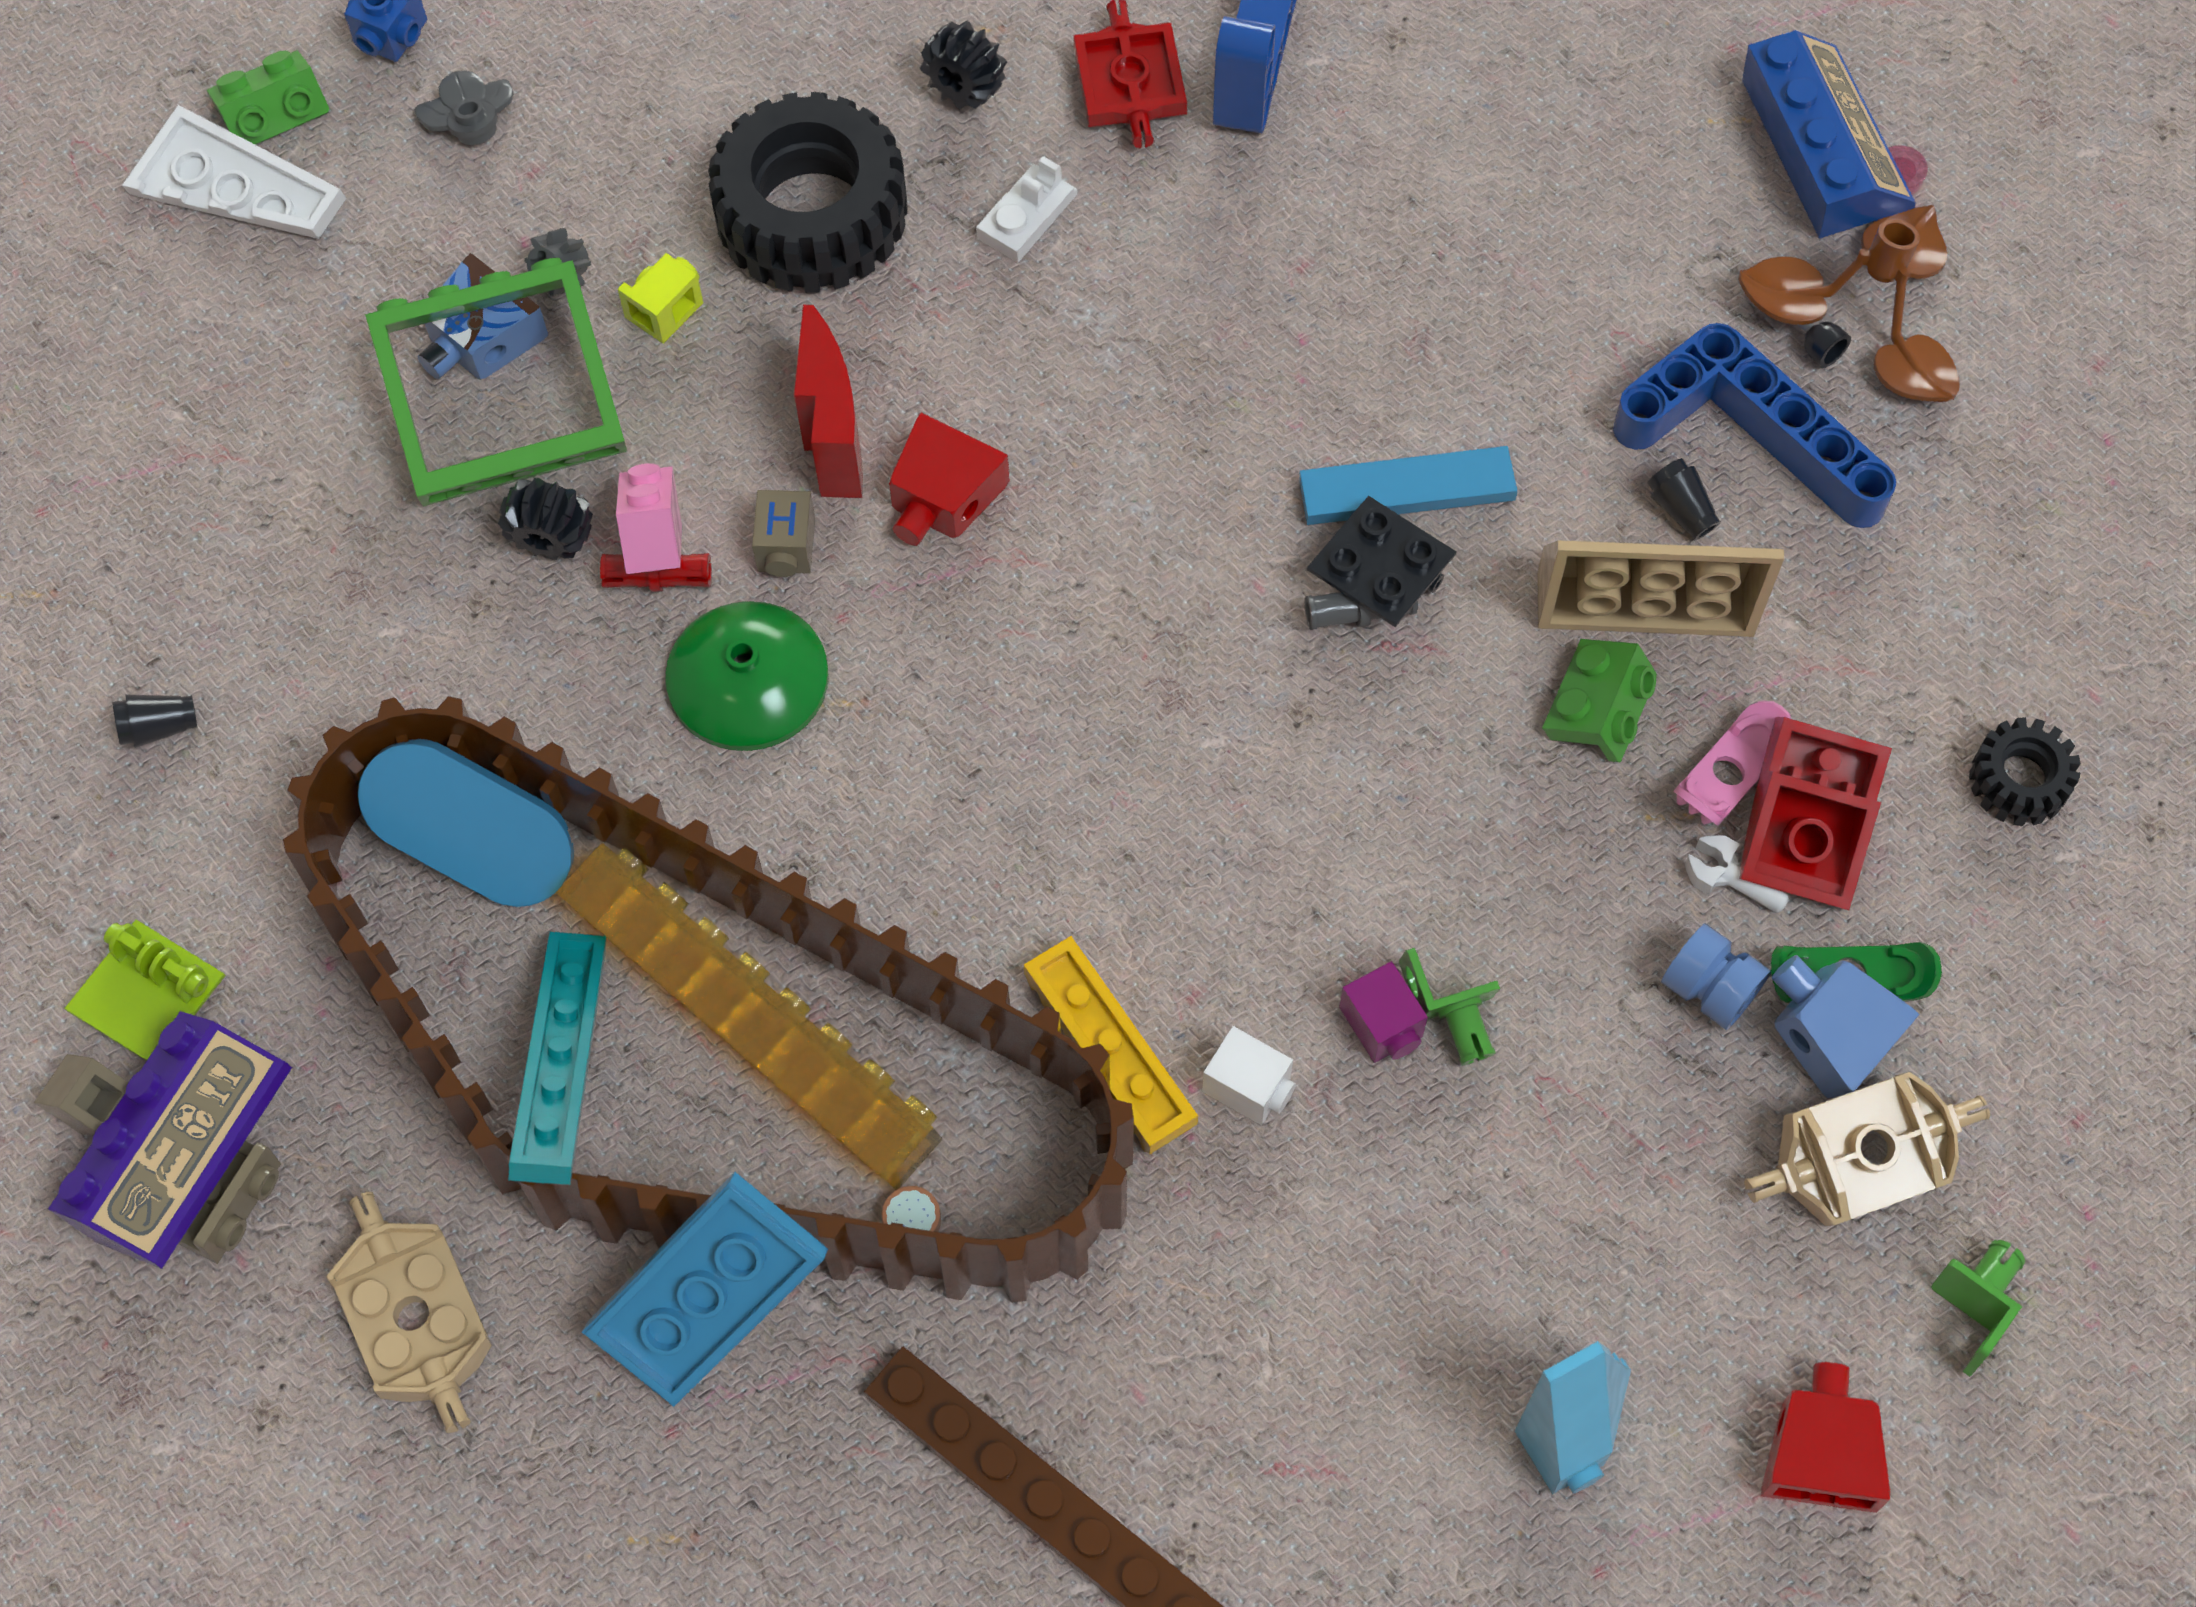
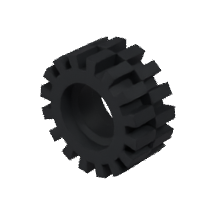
[1969,717,2081,826]

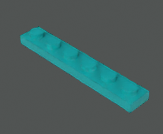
[509,931,606,1185]

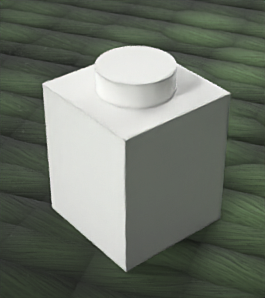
[1202,1026,1296,1126]

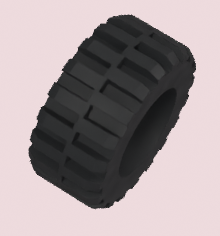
[708,92,908,293]

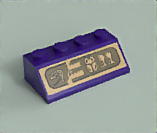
[48,1011,293,1269]

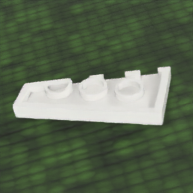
[122,105,346,239]

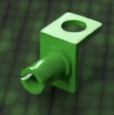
[1399,948,1500,1066]
[1931,1240,2026,1377]

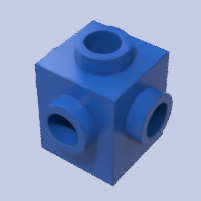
[344,0,428,63]

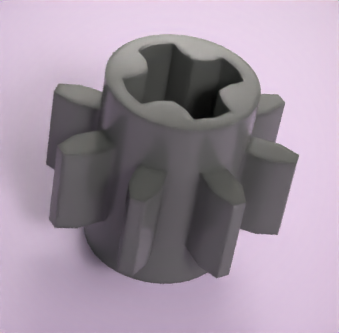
[525,228,591,296]

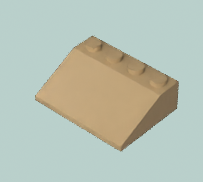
[1537,540,1784,637]

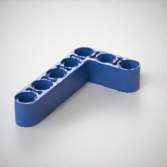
[1213,0,1297,134]
[1613,323,1897,528]

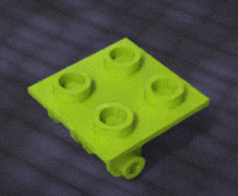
[64,919,226,1061]

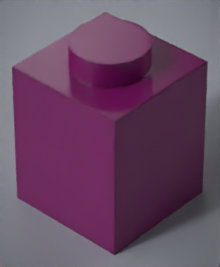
[1339,961,1428,1063]

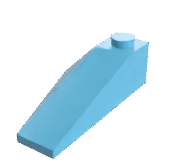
[1515,1341,1631,1495]

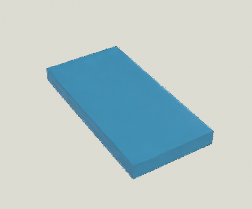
[582,1172,828,1407]

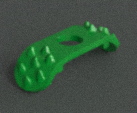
[1770,942,1942,1003]

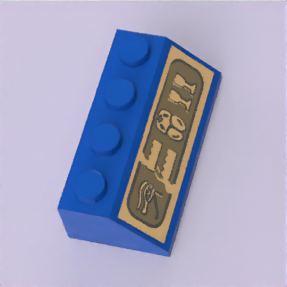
[1742,30,1916,239]

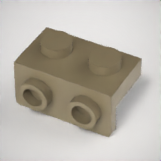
[179,1141,281,1264]

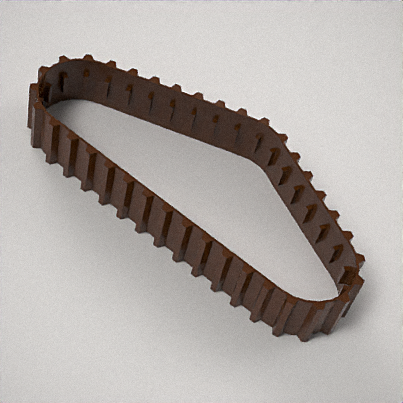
[283,696,1134,1303]

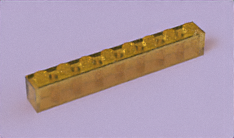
[556,842,943,1191]

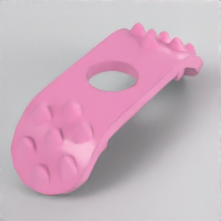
[1673,700,1791,825]

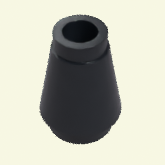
[1647,458,1721,540]
[112,694,198,748]

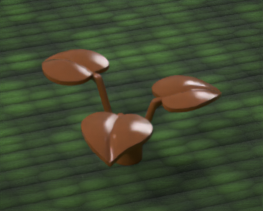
[1738,205,1960,402]

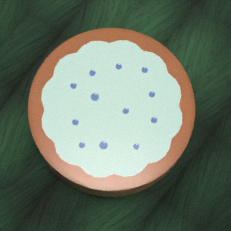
[882,1186,941,1232]

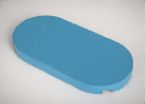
[358,739,574,907]

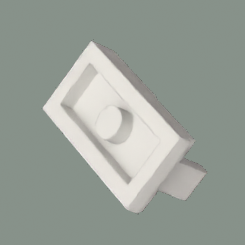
[976,156,1077,263]

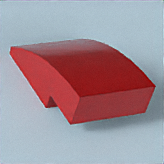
[794,304,863,498]
[1739,717,1892,910]

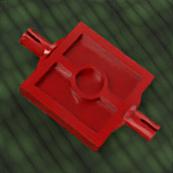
[1073,0,1187,148]

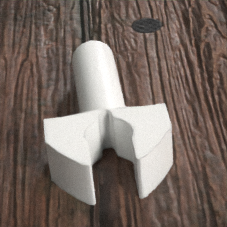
[1685,835,1788,913]

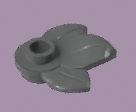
[415,71,514,145]

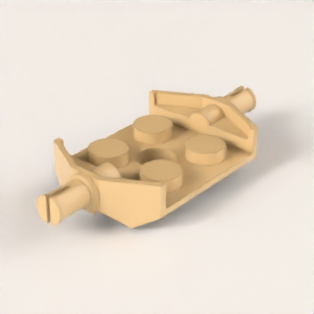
[1744,1072,1990,1226]
[327,1192,492,1433]

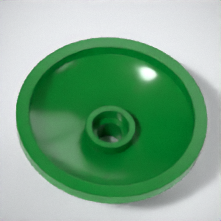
[665,601,829,751]

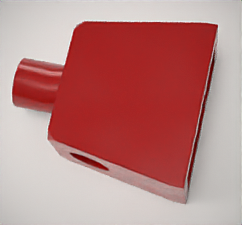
[889,412,1010,546]
[1761,1362,1890,1513]

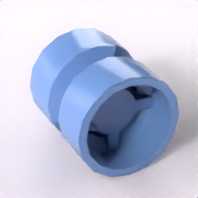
[1661,923,1771,1030]

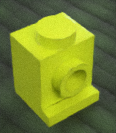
[617,253,704,344]

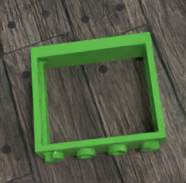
[365,258,627,506]

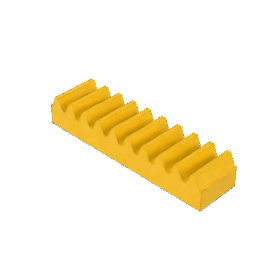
[1023,936,1198,1154]

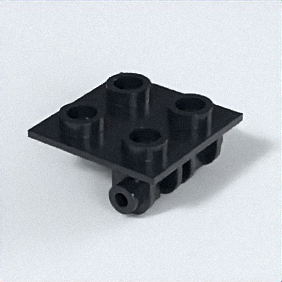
[1307,496,1457,627]

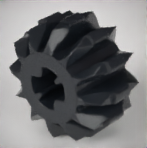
[919,20,1007,110]
[498,478,593,560]

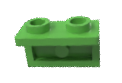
[206,50,329,145]
[1542,639,1657,763]

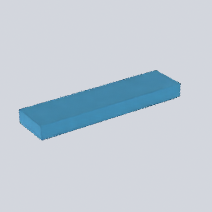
[1299,446,1518,525]

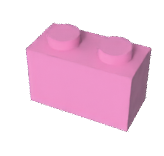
[616,463,682,574]

